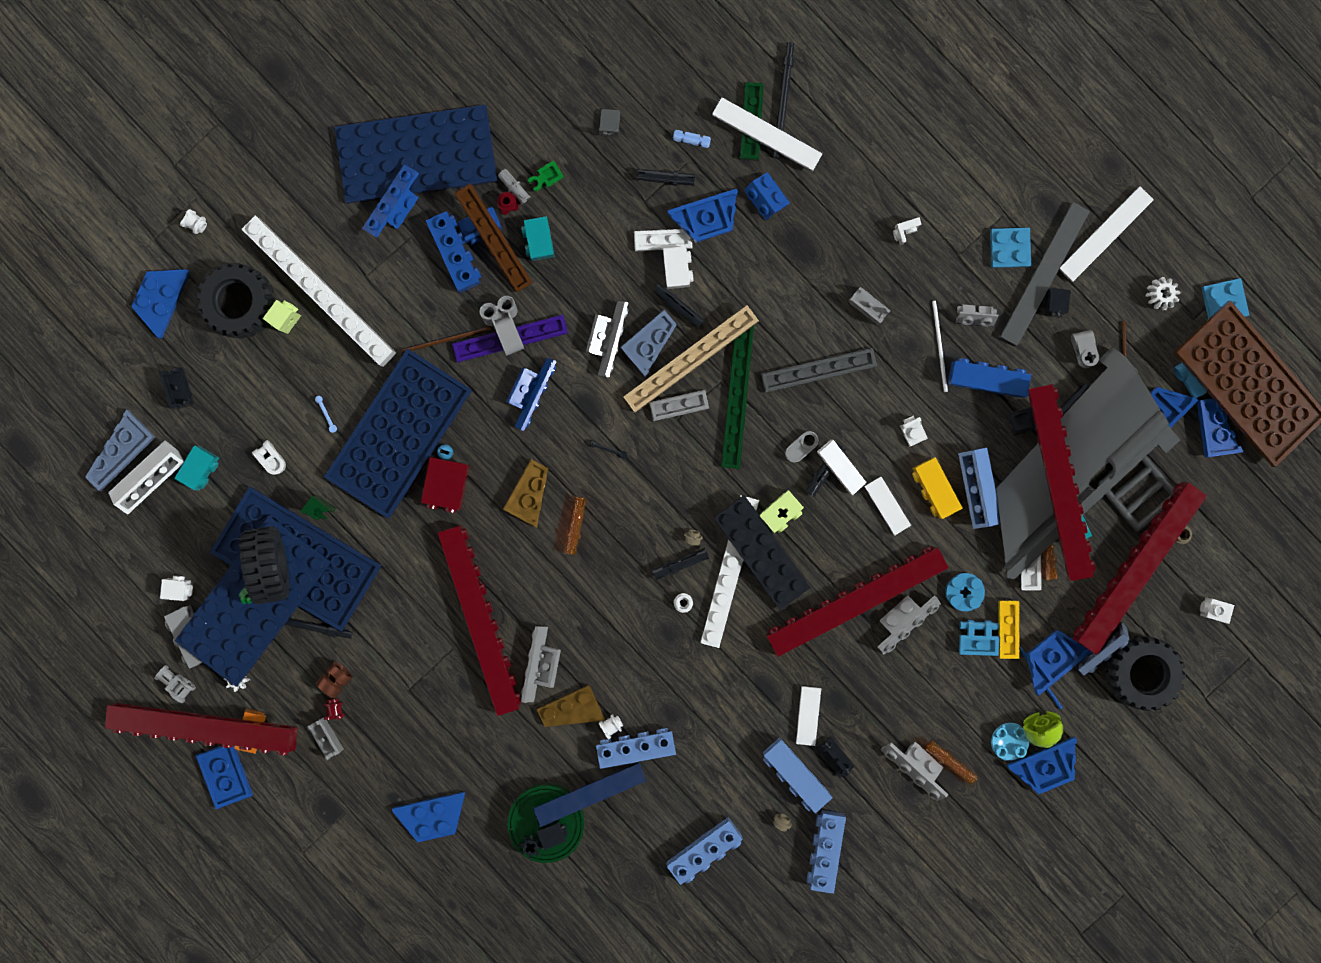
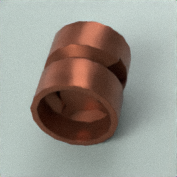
[316,662,353,699]

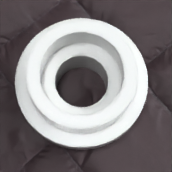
[674,593,693,613]

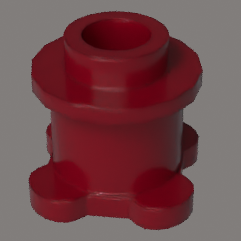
[497,192,519,215]
[323,698,345,720]

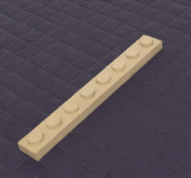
[624,305,759,413]

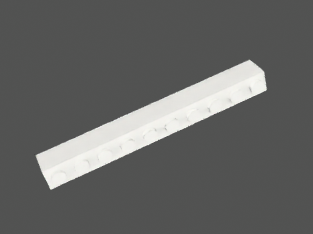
[242,216,396,367]

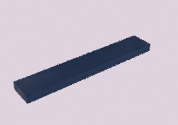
[533,763,646,827]

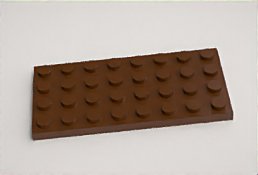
[1174,301,1321,467]

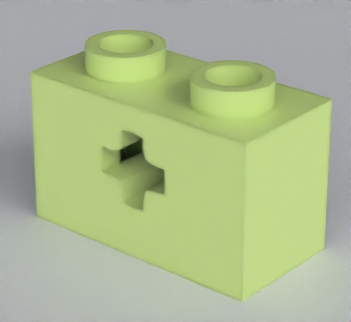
[263,300,301,334]
[759,490,804,533]

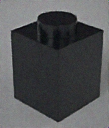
[1044,288,1071,318]
[537,819,569,850]

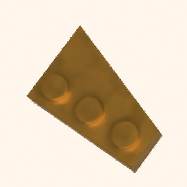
[503,459,548,528]
[537,685,605,727]

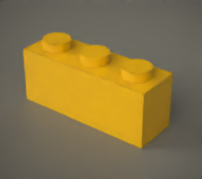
[912,457,963,519]

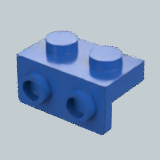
[744,172,790,220]

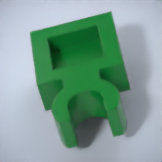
[528,160,564,192]

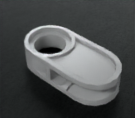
[785,431,819,463]

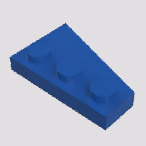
[1197,399,1243,458]

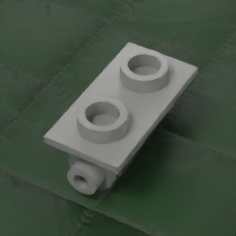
[956,304,998,327]

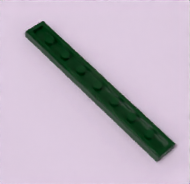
[721,325,754,469]

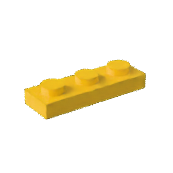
[998,600,1019,659]

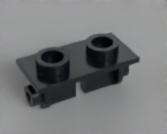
[816,737,854,778]

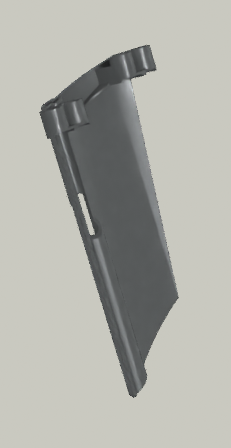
[996,347,1180,579]

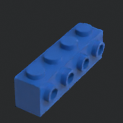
[426,211,482,293]
[948,358,1031,398]

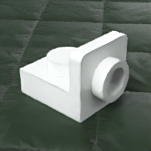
[893,217,922,245]
[900,416,928,447]

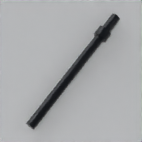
[773,42,794,158]
[285,618,353,639]

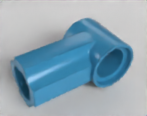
[1173,363,1207,398]

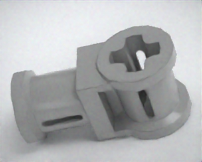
[155,665,196,703]

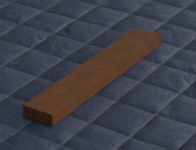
[454,183,533,293]

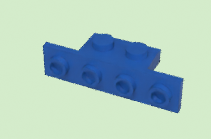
[362,164,419,238]
[506,358,557,431]

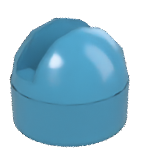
[437,444,453,460]

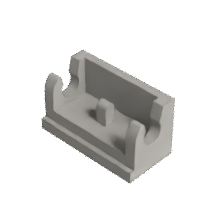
[848,287,890,325]
[307,717,344,760]

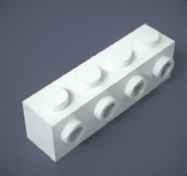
[108,441,184,514]

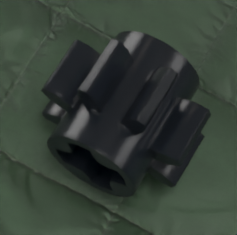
[519,833,543,859]

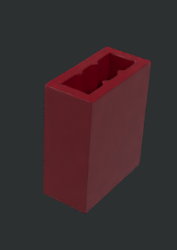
[421,457,470,513]

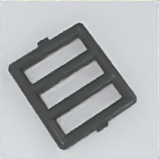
[1097,456,1174,532]

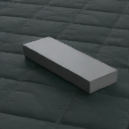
[649,390,709,421]

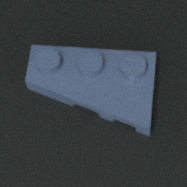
[620,310,677,377]
[1078,622,1129,675]

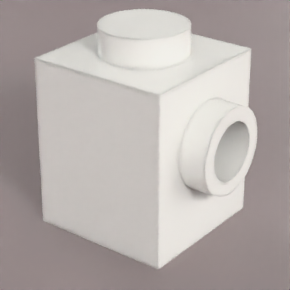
[160,576,193,601]
[1200,597,1235,624]

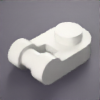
[252,440,286,475]

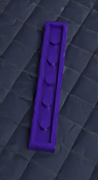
[452,315,568,363]

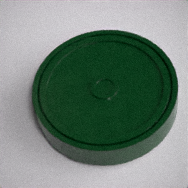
[507,783,585,863]

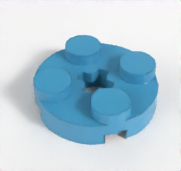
[945,573,985,611]

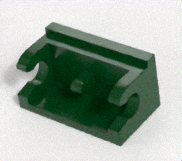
[300,496,337,520]

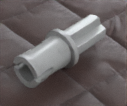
[498,169,531,205]

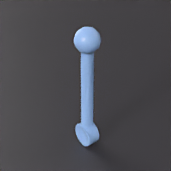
[315,396,337,433]

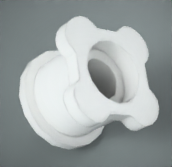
[180,209,207,234]
[599,714,623,739]

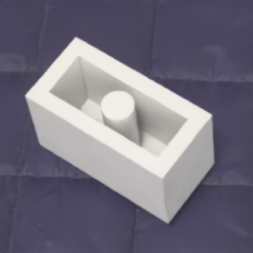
[663,246,693,289]

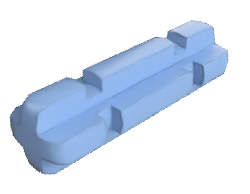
[673,130,711,148]

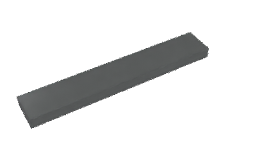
[761,348,877,393]

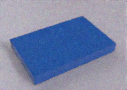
[196,746,253,809]

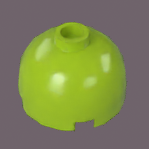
[1023,711,1063,748]

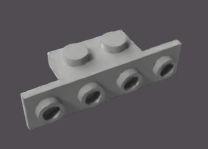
[586,301,628,377]
[878,595,941,655]
[521,626,561,703]
[881,742,948,801]

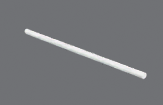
[932,301,948,392]

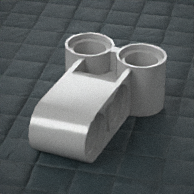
[480,296,525,356]

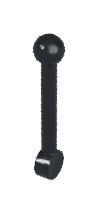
[589,440,627,459]

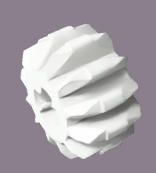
[1146,277,1180,310]

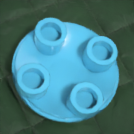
[991,723,1029,761]

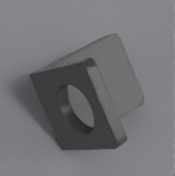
[599,109,620,137]

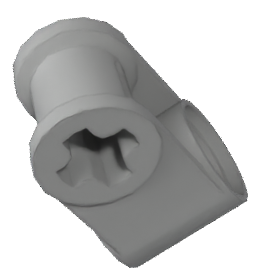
[1071,330,1099,368]

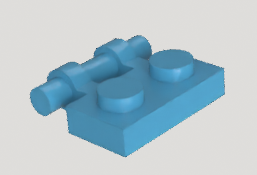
[959,620,999,656]

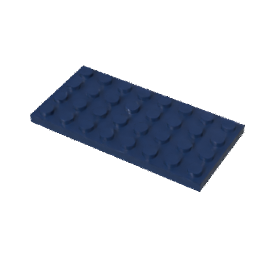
[335,105,498,204]
[324,348,473,519]
[210,487,382,632]
[174,516,332,687]

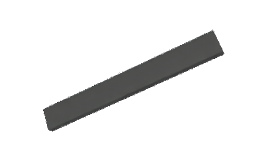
[999,202,1090,346]

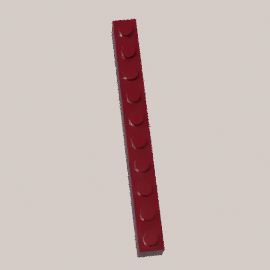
[1027,384,1096,581]
[1072,482,1207,654]
[438,525,523,716]
[766,546,949,657]
[105,703,298,755]

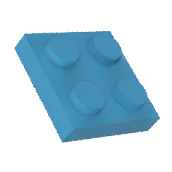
[990,228,1031,268]
[1201,278,1249,319]

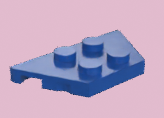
[667,189,738,243]
[132,269,191,339]
[1150,387,1198,428]
[1027,630,1091,696]
[1006,736,1077,794]
[392,791,465,842]

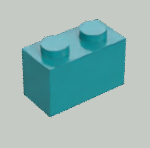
[521,216,555,261]
[174,445,219,490]

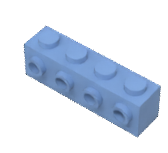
[958,448,1000,529]
[596,728,676,769]
[763,737,832,813]
[807,810,846,894]
[667,817,743,885]

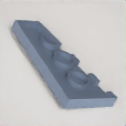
[85,410,155,491]

